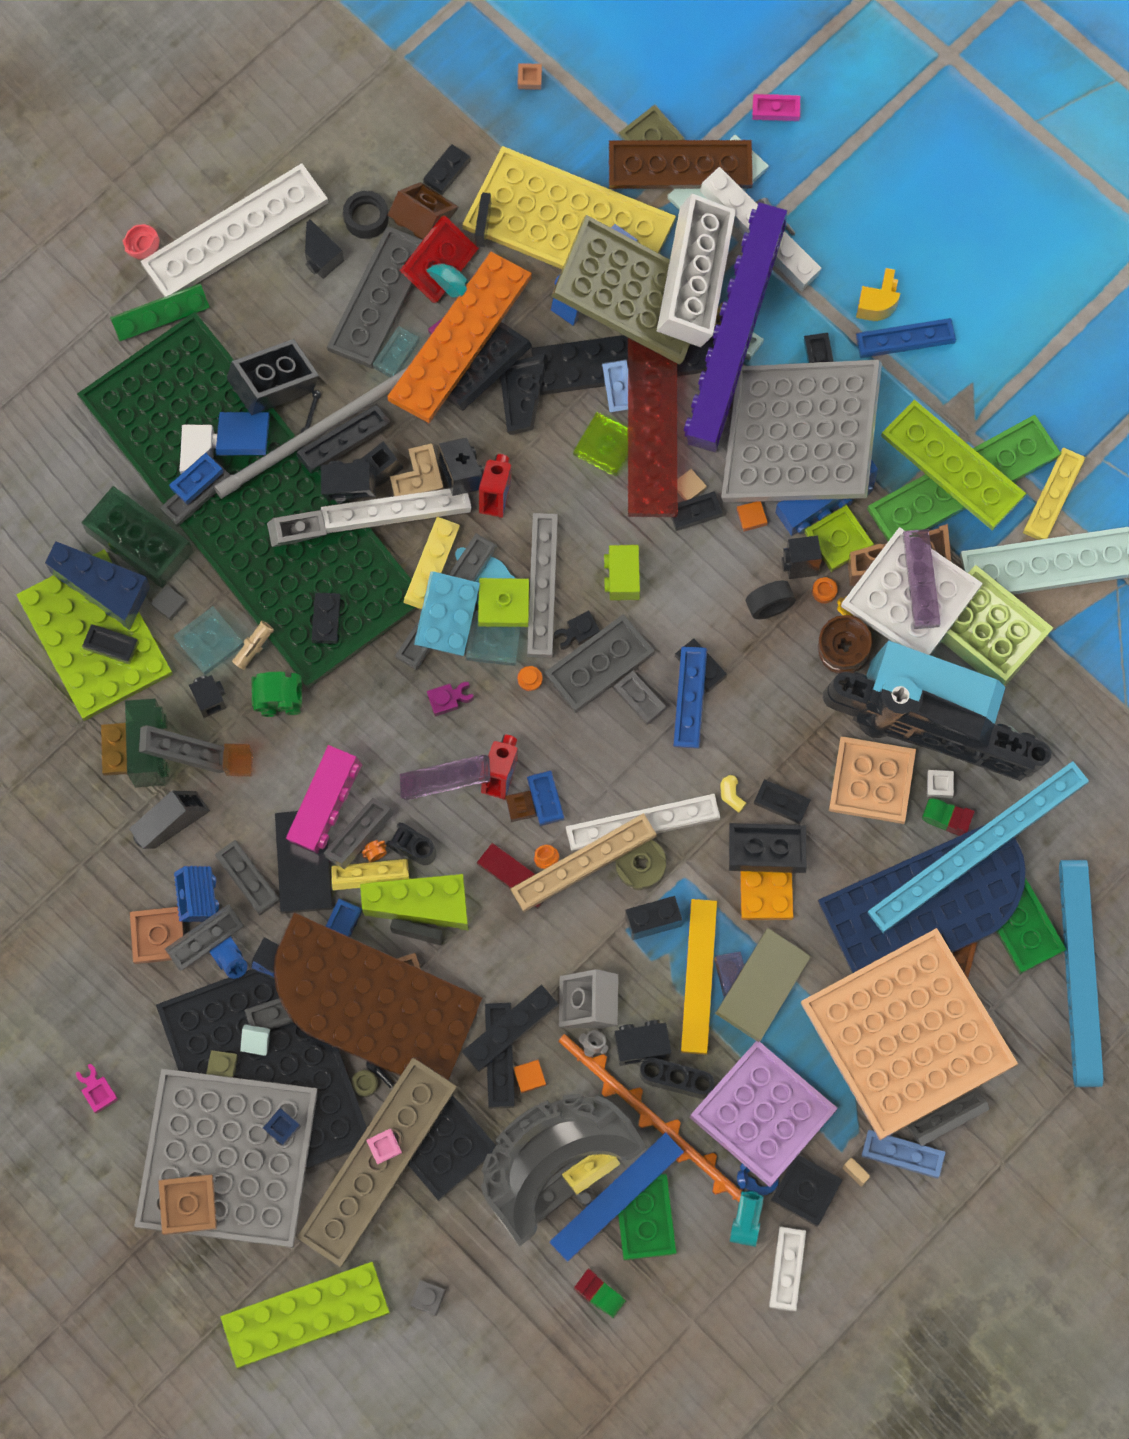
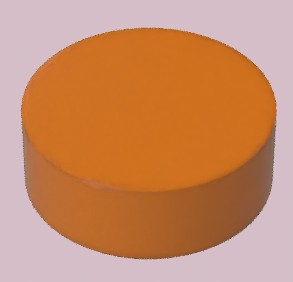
[812,577,837,604]

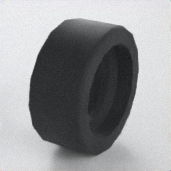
[343,191,389,239]
[745,580,796,620]

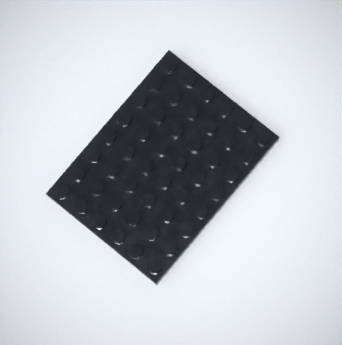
[156,969,367,1170]

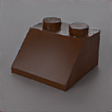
[388,182,458,240]

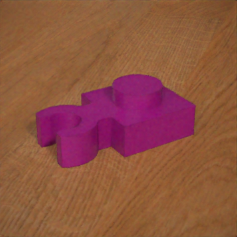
[427,682,474,717]

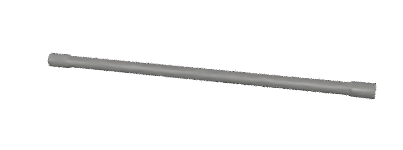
[214,318,505,499]

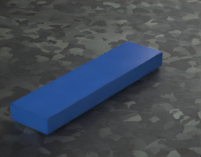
[856,318,956,358]
[673,647,707,749]

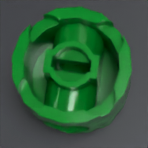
[251,672,302,717]

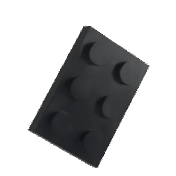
[729,823,807,873]

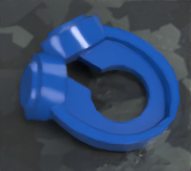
[737,1163,779,1195]

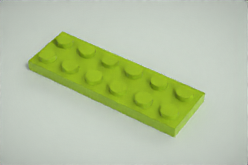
[881,399,1026,531]
[220,1262,390,1369]

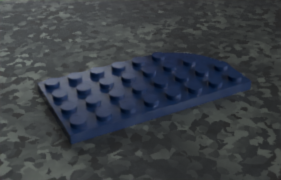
[818,823,1025,974]

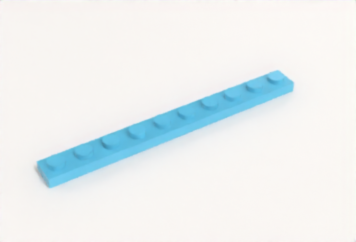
[868,761,1089,934]

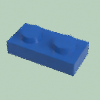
[169,453,224,505]

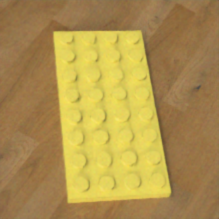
[462,146,676,269]

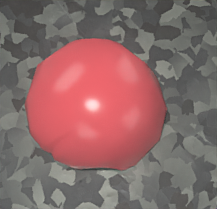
[123,224,159,260]

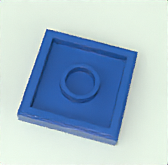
[216,412,269,455]

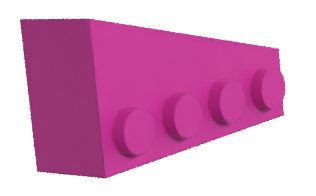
[286,745,362,854]

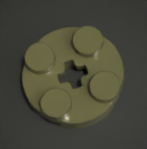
[615,840,666,891]

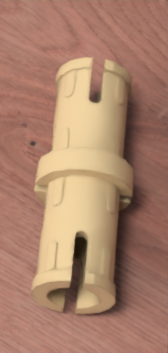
[232,621,274,670]

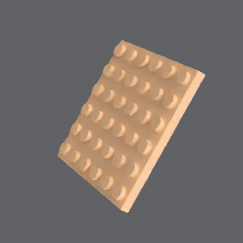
[801,928,1018,1141]

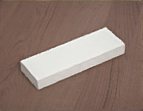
[769,1227,806,1312]

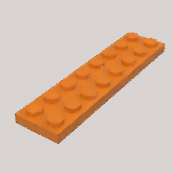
[387,252,532,423]

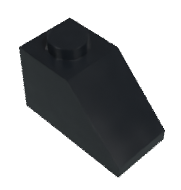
[305,219,344,279]

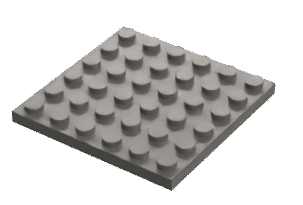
[721,360,882,502]
[134,1069,318,1248]

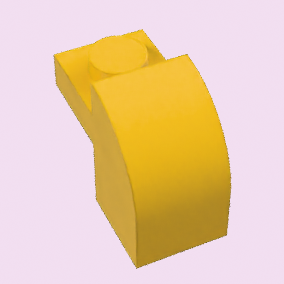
[856,268,900,321]

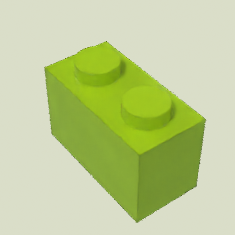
[604,545,640,600]

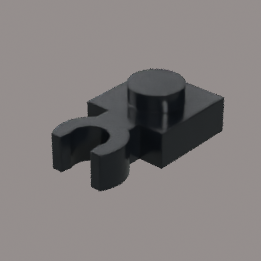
[554,610,600,650]

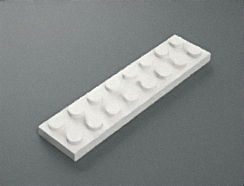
[141,164,328,297]

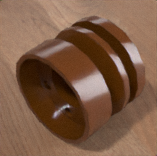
[818,615,872,674]

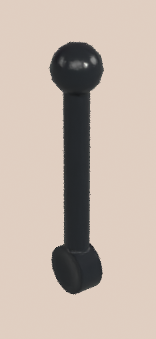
[301,390,322,433]

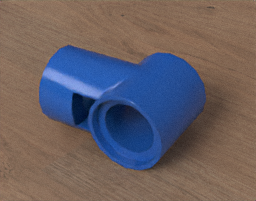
[209,937,248,979]

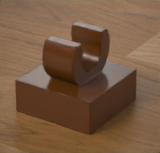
[506,791,536,822]

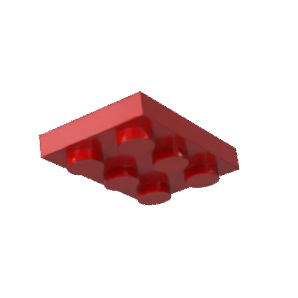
[399,216,479,303]

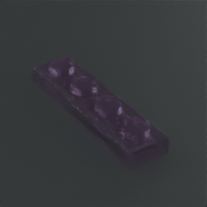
[902,529,941,629]
[400,754,490,800]

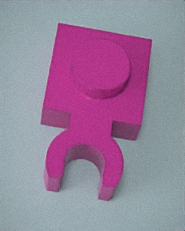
[76,1064,118,1114]

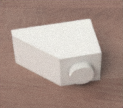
[180,425,217,474]

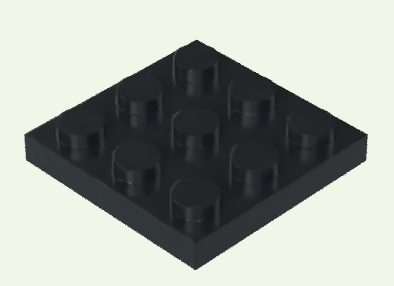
[408,1095,496,1202]

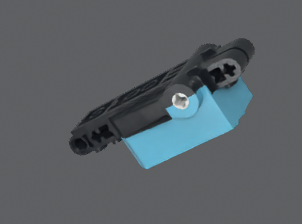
[823,641,1052,781]

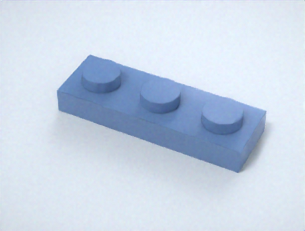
[861,1130,945,1179]

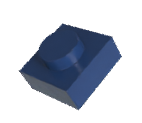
[263,1108,301,1147]

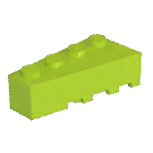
[360,874,469,931]

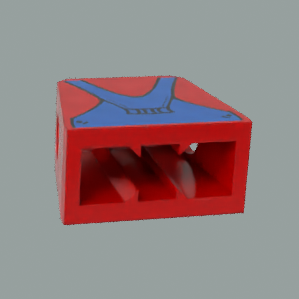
[479,454,512,518]
[481,734,518,800]

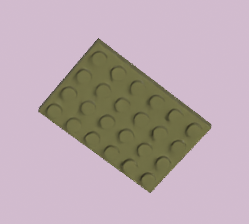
[551,215,690,364]

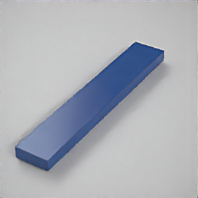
[549,1133,684,1262]

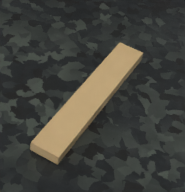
[511,813,657,912]

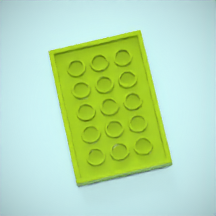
[16,549,173,721]

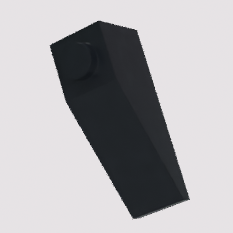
[336,441,404,504]

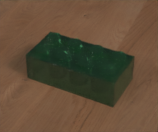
[81,486,193,588]

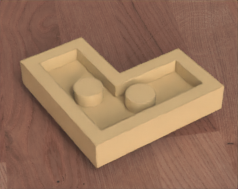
[390,444,443,496]

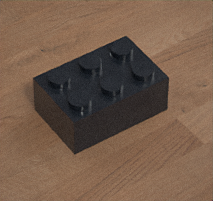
[227,339,319,416]

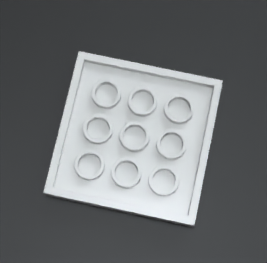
[841,527,983,655]

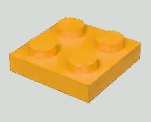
[740,871,793,920]

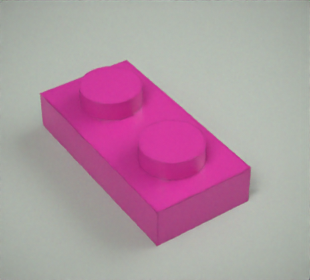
[752,94,800,121]

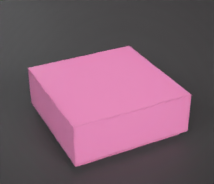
[366,1129,402,1165]

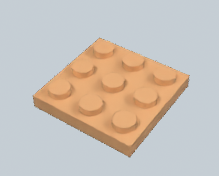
[829,736,916,824]

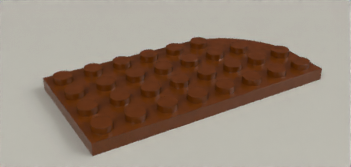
[274,912,482,1080]

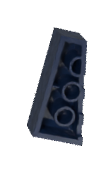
[45,541,150,630]

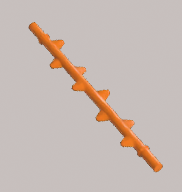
[558,1034,743,1202]

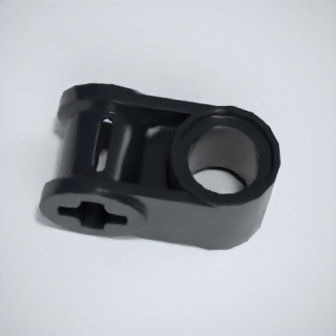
[386,822,436,865]

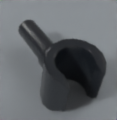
[366,1061,394,1088]

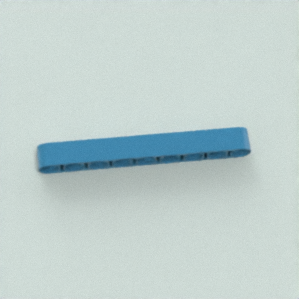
[1059,860,1103,1087]

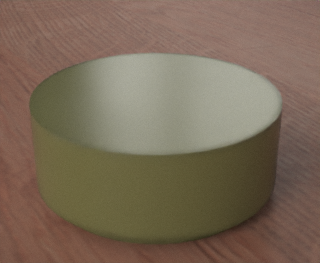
[351,1070,378,1097]

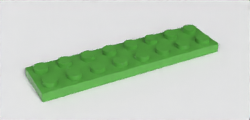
[867,414,1061,542]

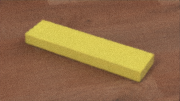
[1023,447,1086,540]

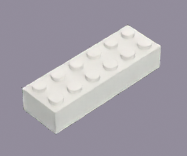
[657,194,736,347]

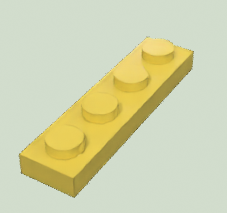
[403,517,460,609]

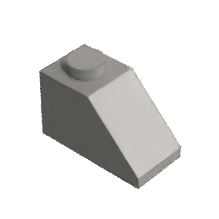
[267,510,326,547]

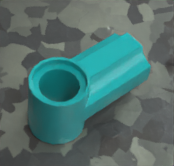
[729,1191,764,1247]

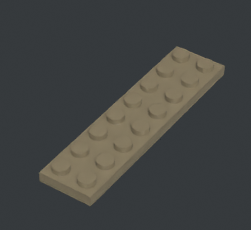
[297,1058,458,1267]

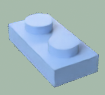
[602,359,634,412]

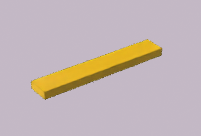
[681,899,717,1055]

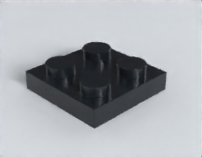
[771,1155,843,1227]

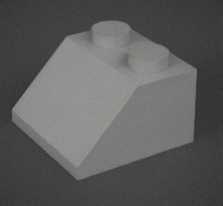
[559,969,618,1029]

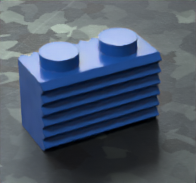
[174,866,219,922]

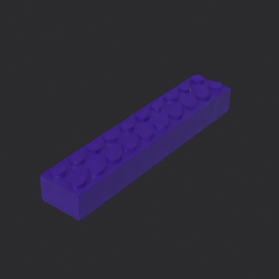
[684,202,787,453]

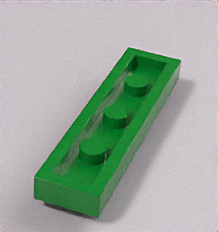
[110,284,210,341]

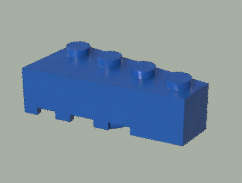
[775,460,878,536]

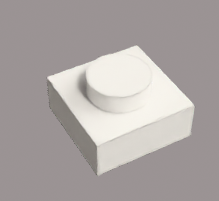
[927,770,954,798]

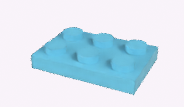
[414,571,480,656]

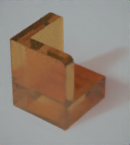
[223,744,253,777]

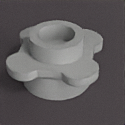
[579,1030,608,1057]

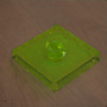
[573,412,639,476]

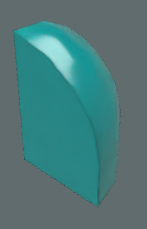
[426,264,469,298]

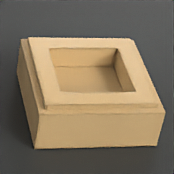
[672,469,707,500]
[842,1158,870,1187]

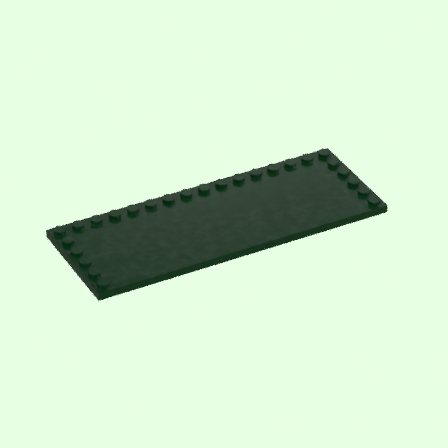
[77,312,419,689]

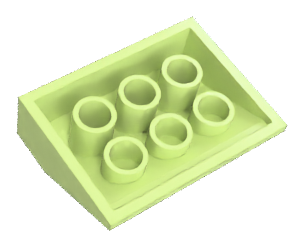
[941,565,1053,686]

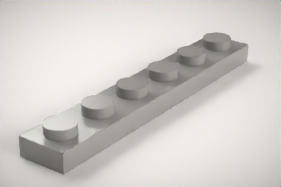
[527,513,558,658]

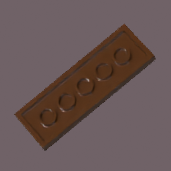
[609,140,753,189]

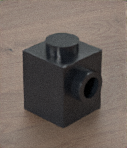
[189,675,226,718]

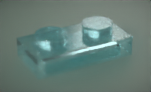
[373,326,419,378]

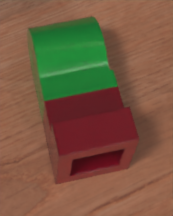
[922,798,975,836]
[574,1268,626,1318]

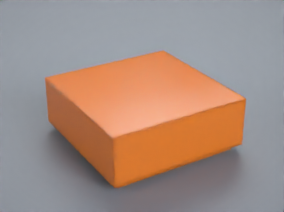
[736,501,768,532]
[513,1060,546,1094]

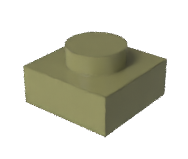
[207,1050,238,1078]

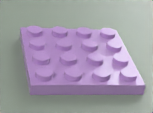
[689,1041,838,1187]

